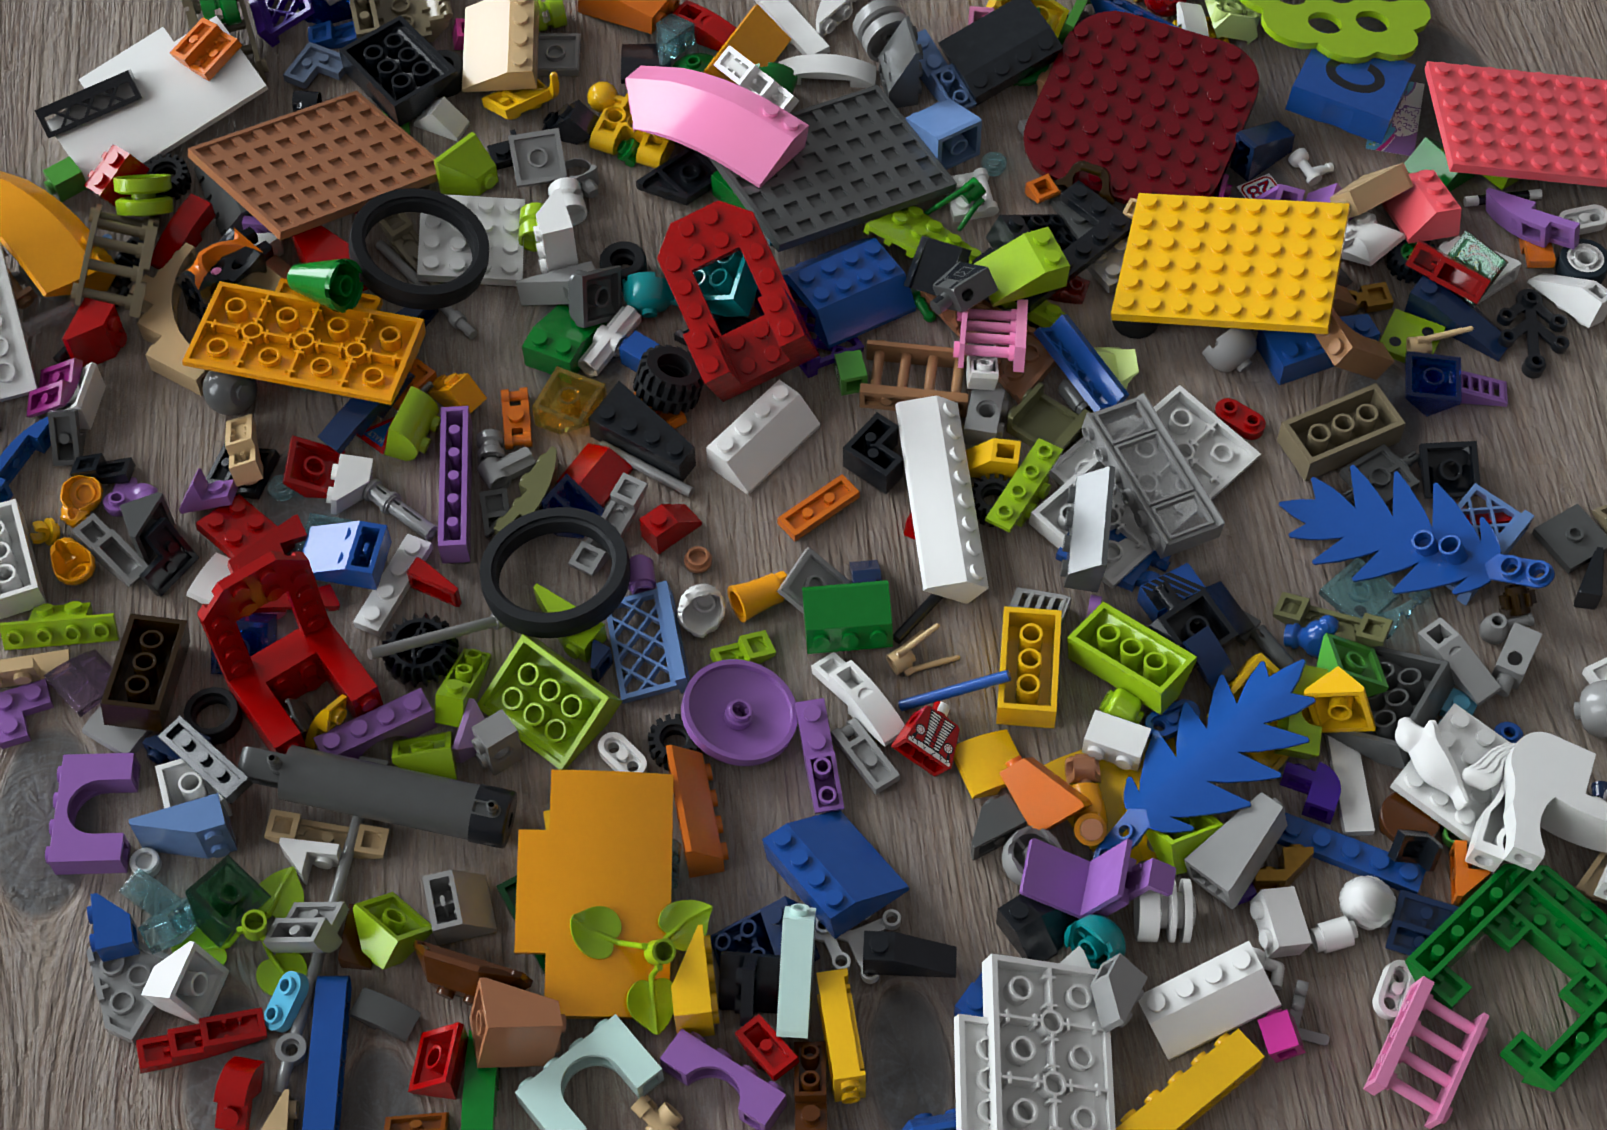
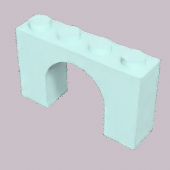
[515,1014,664,1130]

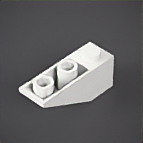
[1527,273,1607,328]

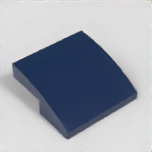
[1385,890,1459,956]

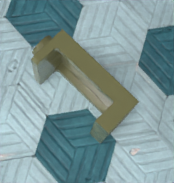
[1006,382,1091,456]

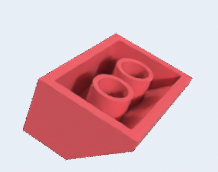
[1382,170,1462,244]

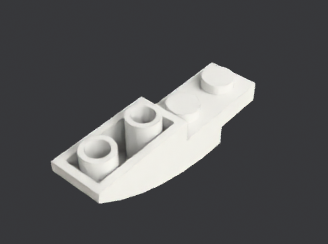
[816,0,857,38]
[811,652,905,747]

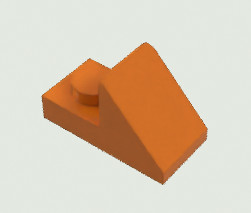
[1449,840,1492,907]

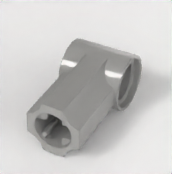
[477,447,536,490]

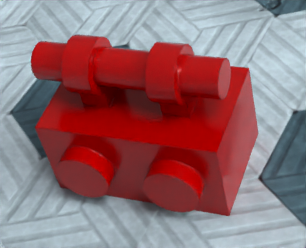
[84,145,149,207]

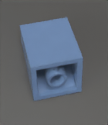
[906,98,982,170]

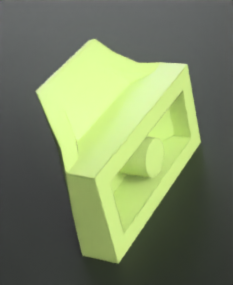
[1093,347,1139,389]

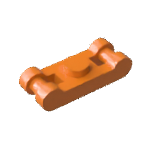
[501,387,533,450]

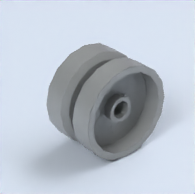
[853,0,913,62]

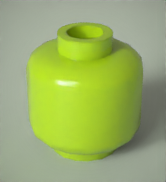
[1099,688,1144,724]

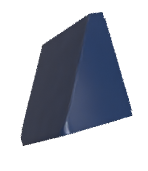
[590,639,613,682]

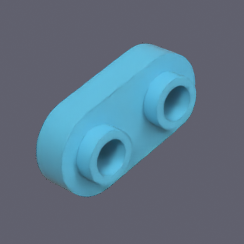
[264,971,309,1033]

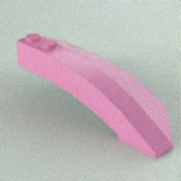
[625,65,809,188]

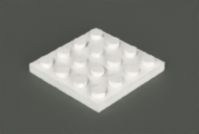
[417,194,525,286]
[1390,703,1510,845]

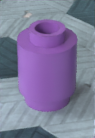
[628,554,656,595]

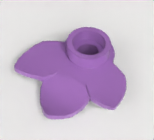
[103,477,158,517]

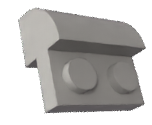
[263,901,349,953]

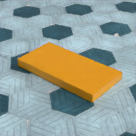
[703,4,791,85]

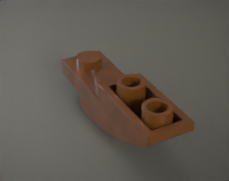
[794,1041,827,1130]

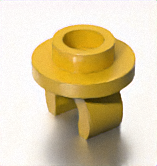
[30,518,60,546]

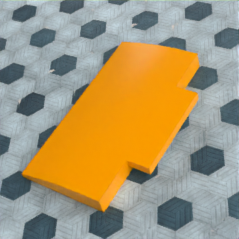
[182,278,426,405]
[514,769,673,1019]

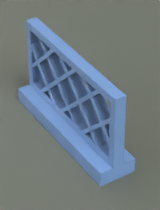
[1415,483,1534,606]
[607,580,690,704]

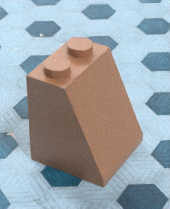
[469,978,566,1068]

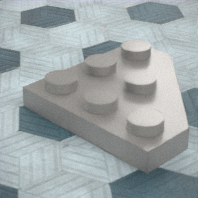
[86,942,170,1045]

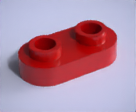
[1214,398,1266,440]

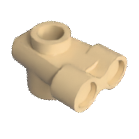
[631,1095,683,1130]

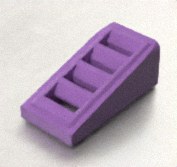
[1451,370,1508,407]

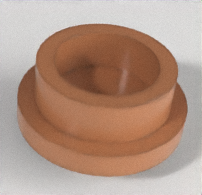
[684,546,712,573]

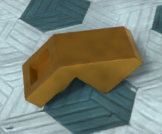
[1252,844,1314,893]

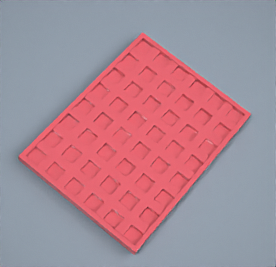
[1424,61,1607,187]

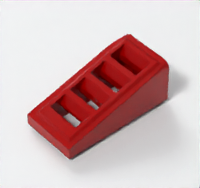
[407,557,462,607]

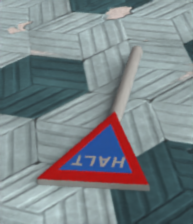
[356,381,432,456]

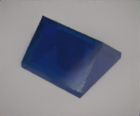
[1405,351,1462,417]

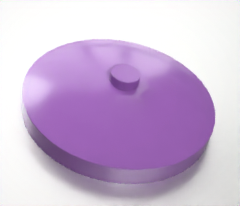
[681,659,798,766]

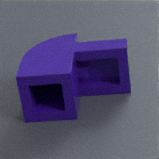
[1280,762,1341,825]

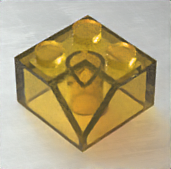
[532,366,607,434]

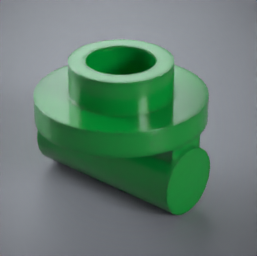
[617,138,640,167]

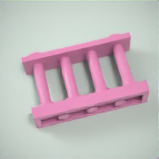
[953,299,1028,372]
[1363,976,1489,1130]

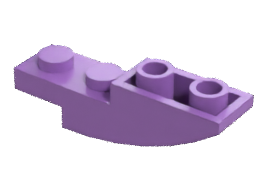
[1486,188,1580,250]
[795,698,844,814]

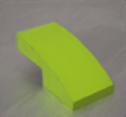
[709,630,776,664]

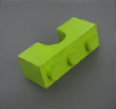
[1274,665,1328,760]

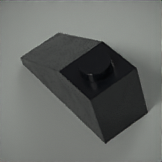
[863,931,957,978]

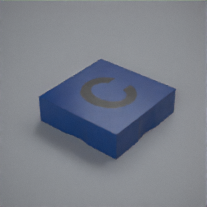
[1285,31,1416,144]

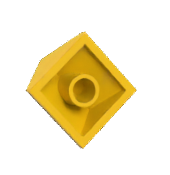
[1304,666,1376,733]

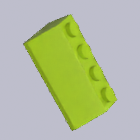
[1067,601,1197,715]

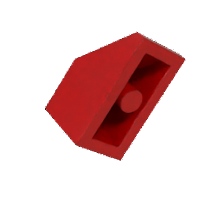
[639,504,702,555]

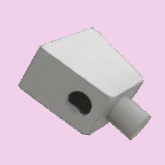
[1492,622,1542,697]

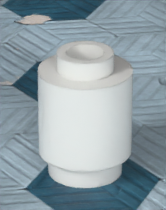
[1309,916,1358,954]

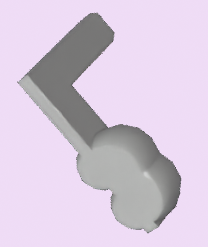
[1290,979,1330,1046]

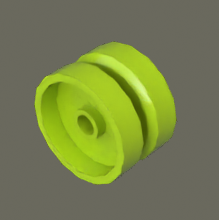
[113,174,174,217]

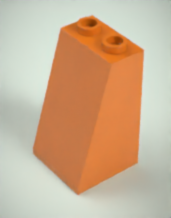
[578,0,680,34]

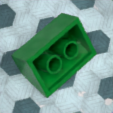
[802,580,893,654]

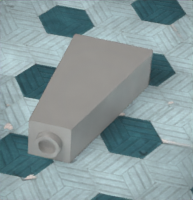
[1184,792,1288,910]

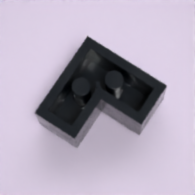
[843,412,904,494]

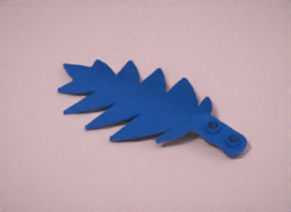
[1279,465,1555,595]
[1093,659,1316,859]

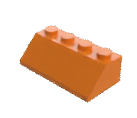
[666,745,729,878]

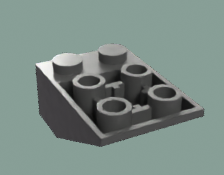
[879,16,923,108]

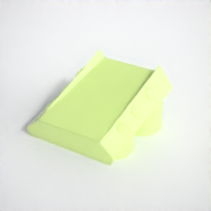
[1205,0,1261,44]

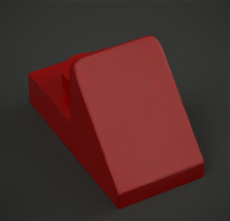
[734,1014,799,1082]

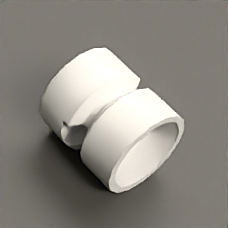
[548,177,587,226]

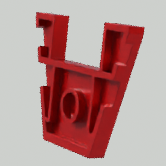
[227,514,340,613]

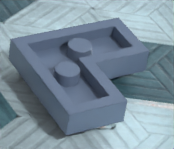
[283,42,345,89]

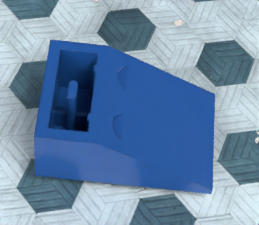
[302,521,392,590]

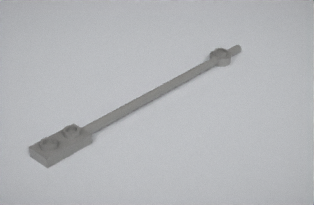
[273,756,390,1096]

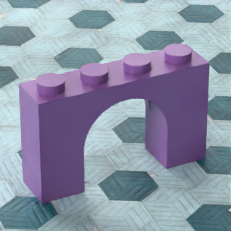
[45,753,141,875]

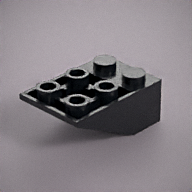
[986,214,1077,251]

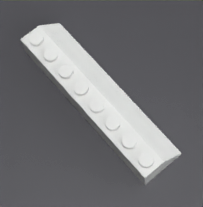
[895,395,989,604]

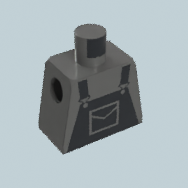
[930,262,998,315]

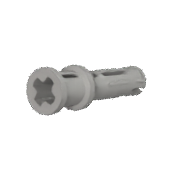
[362,479,438,541]

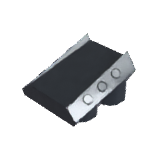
[903,236,972,295]

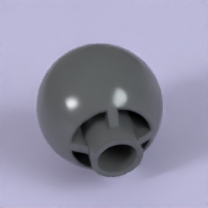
[202,371,258,416]

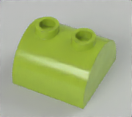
[385,386,441,461]

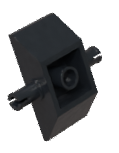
[1148,580,1255,670]

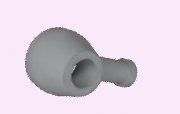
[1479,612,1534,644]

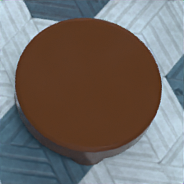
[1378,792,1441,842]

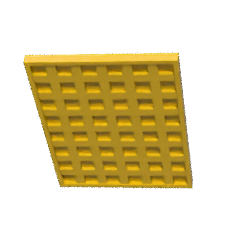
[1111,193,1350,334]

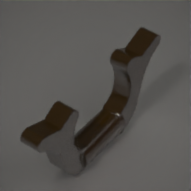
[1055,160,1116,204]

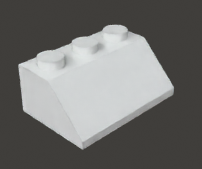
[533,188,578,274]

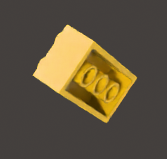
[996,606,1062,728]

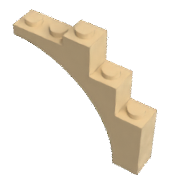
[129,243,209,396]

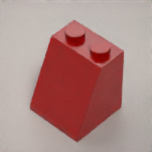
[292,225,368,291]

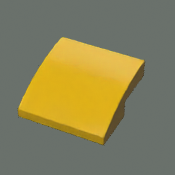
[953,729,1019,799]

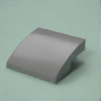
[82,706,167,754]

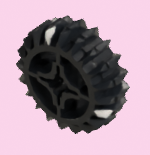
[382,613,459,688]

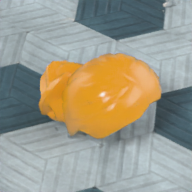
[60,475,103,528]
[50,537,96,586]

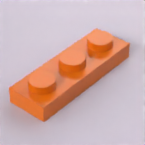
[777,474,860,542]

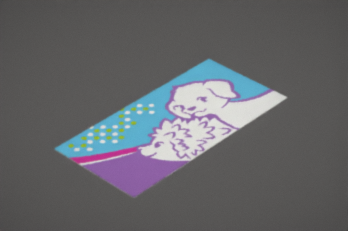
[1366,82,1424,156]

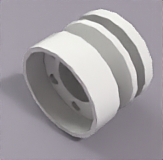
[1133,878,1196,943]

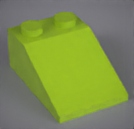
[974,227,1070,307]

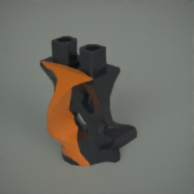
[176,226,274,320]

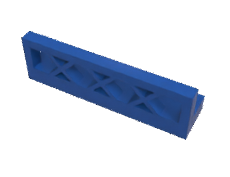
[1034,314,1130,412]

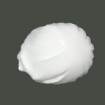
[678,583,726,638]
[1339,875,1396,930]

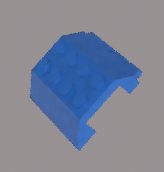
[781,238,916,349]

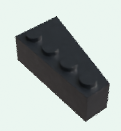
[588,381,696,482]

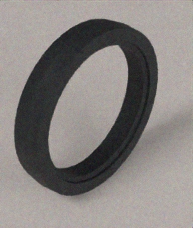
[349,188,489,310]
[480,507,630,638]

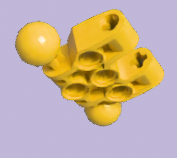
[587,81,675,169]

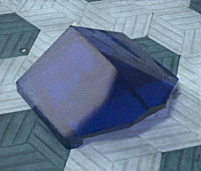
[542,474,605,539]

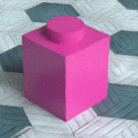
[1258,1009,1306,1063]

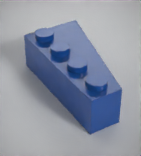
[1256,313,1381,385]

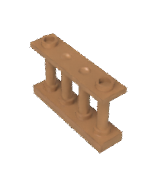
[859,340,969,418]

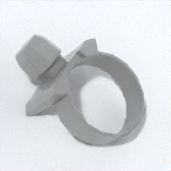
[565,158,600,198]

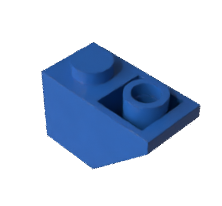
[87,893,140,962]

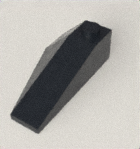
[996,859,1093,961]

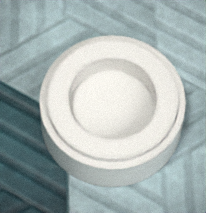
[129,847,162,879]

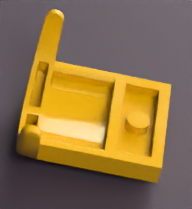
[481,72,560,120]

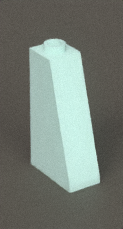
[776,903,816,1039]

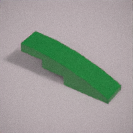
[461,1030,500,1130]

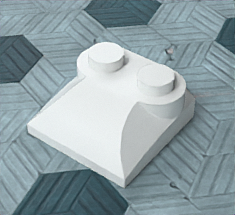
[1342,212,1406,266]

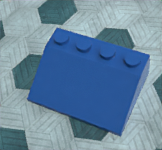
[762,810,909,939]

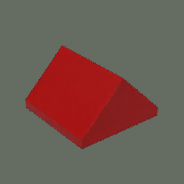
[408,1022,468,1100]

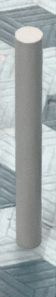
[599,440,695,498]

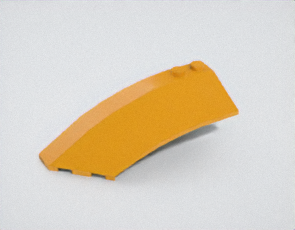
[0,171,116,297]

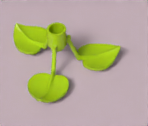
[171,867,308,996]
[570,900,713,1035]

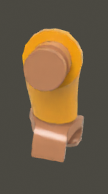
[1065,754,1108,846]

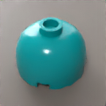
[622,272,673,318]
[1064,915,1126,969]

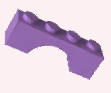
[313,688,438,759]
[660,1028,787,1130]

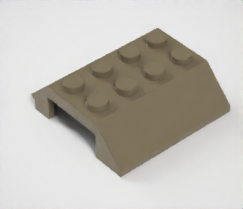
[349,0,453,42]

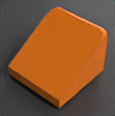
[1025,174,1061,204]

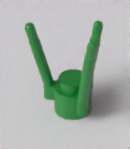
[924,177,986,231]

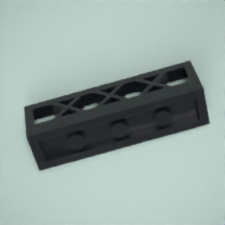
[34,69,142,139]

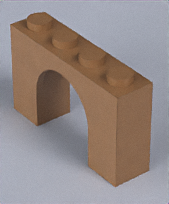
[1314,285,1395,380]

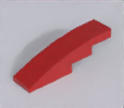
[136,1007,267,1074]

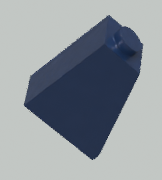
[1230,120,1295,182]

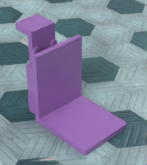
[1019,838,1176,919]

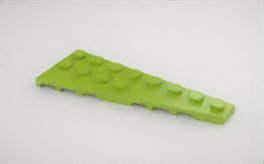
[863,205,1070,327]

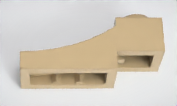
[225,413,263,487]

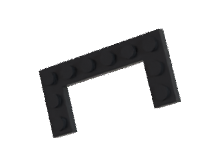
[972,180,1132,313]

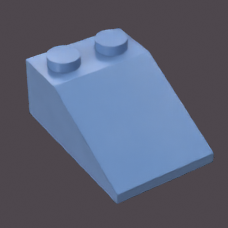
[128,793,237,859]

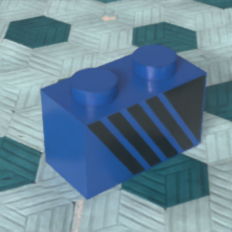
[1137,563,1205,622]

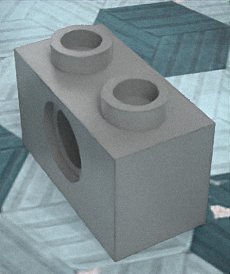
[963,388,1009,446]
[471,709,524,776]

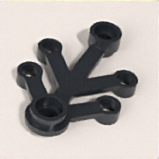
[1496,289,1570,379]

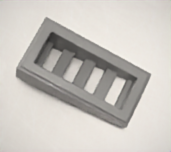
[1009,587,1071,630]

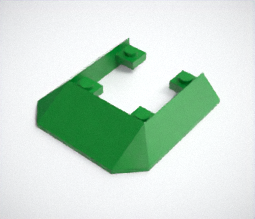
[1405,864,1607,1092]

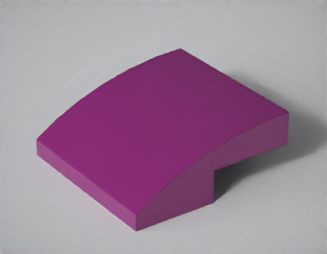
[26,358,83,418]

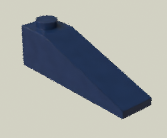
[1404,275,1510,362]

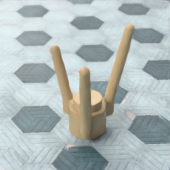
[1406,326,1474,368]
[886,623,960,677]

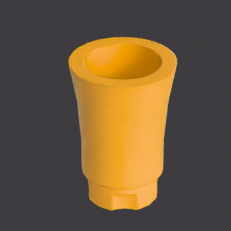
[727,571,787,623]

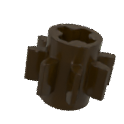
[1498,584,1537,616]

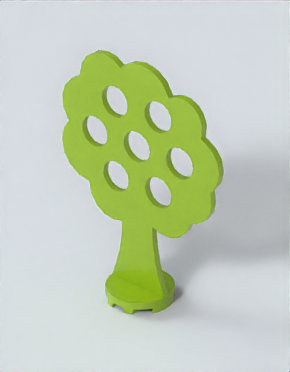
[1240,0,1431,64]

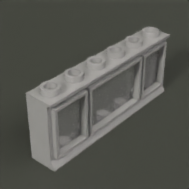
[1082,393,1225,559]

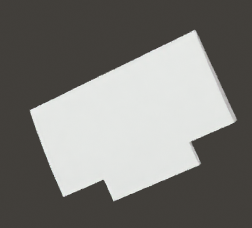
[47,16,268,197]
[1029,385,1261,589]
[954,953,1116,1130]

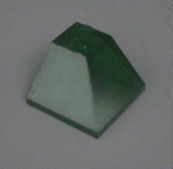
[185,855,272,948]

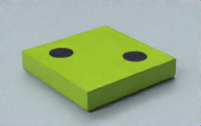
[1380,308,1446,371]

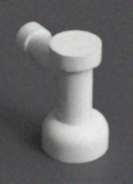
[1288,148,1334,186]

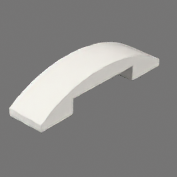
[778,54,877,88]

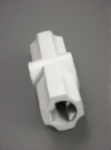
[578,305,642,377]

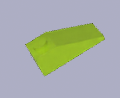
[533,583,607,663]

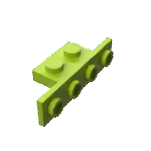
[985,438,1063,533]
[0,601,119,650]

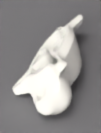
[1395,717,1469,811]

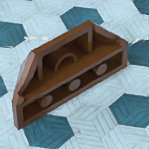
[413,939,533,1006]

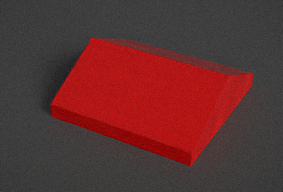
[283,435,345,498]
[557,443,633,509]

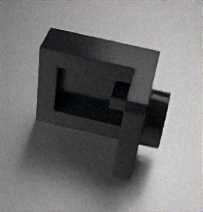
[1388,829,1443,872]

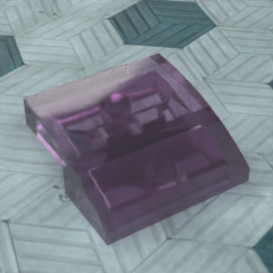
[44,650,112,717]

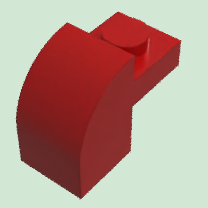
[213,1056,265,1130]

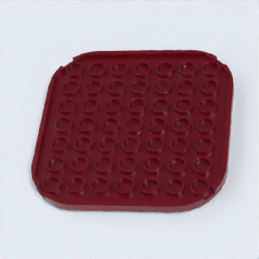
[1023,11,1259,205]

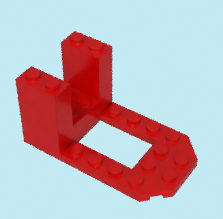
[657,200,820,402]
[197,551,383,754]

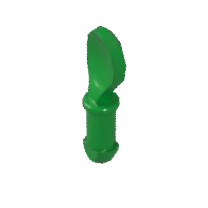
[910,288,936,323]

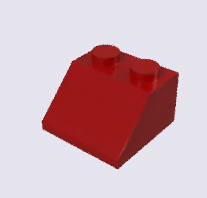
[62,298,127,368]

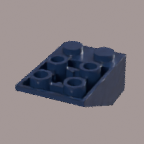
[710,896,821,970]

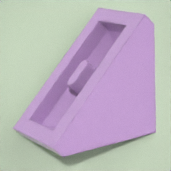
[452,698,485,763]

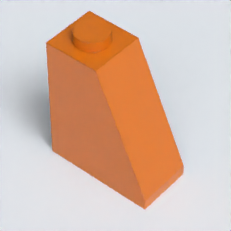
[999,755,1092,831]

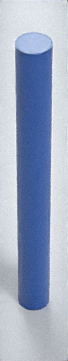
[899,670,1011,711]

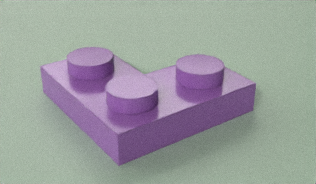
[0,679,54,749]

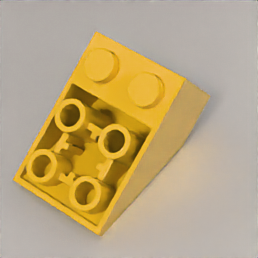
[671,924,720,1037]

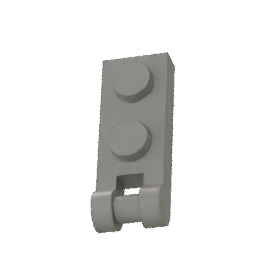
[830,718,900,795]

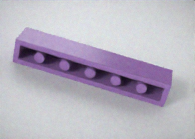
[438,406,473,564]

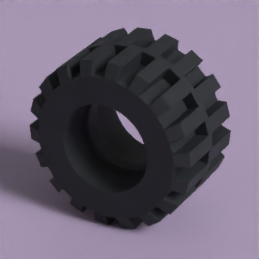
[633,345,704,415]

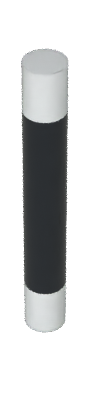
[1463,189,1542,207]

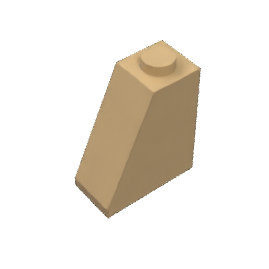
[1329,162,1413,218]

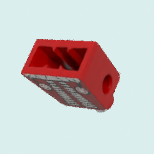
[891,701,960,777]

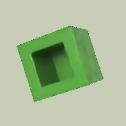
[43,156,87,202]
[834,350,868,396]

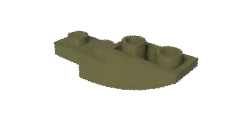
[494,446,559,535]

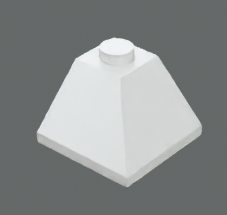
[141,941,229,1024]

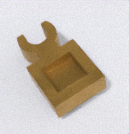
[1349,282,1394,313]

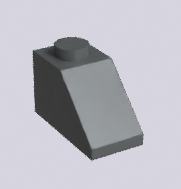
[970,793,1026,861]

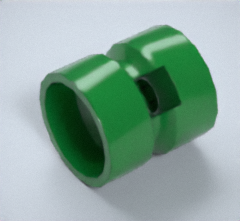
[199,0,242,26]

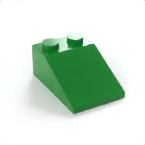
[522,304,607,382]

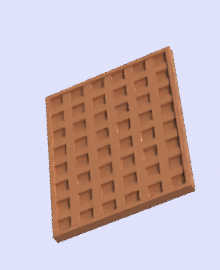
[188,90,438,241]

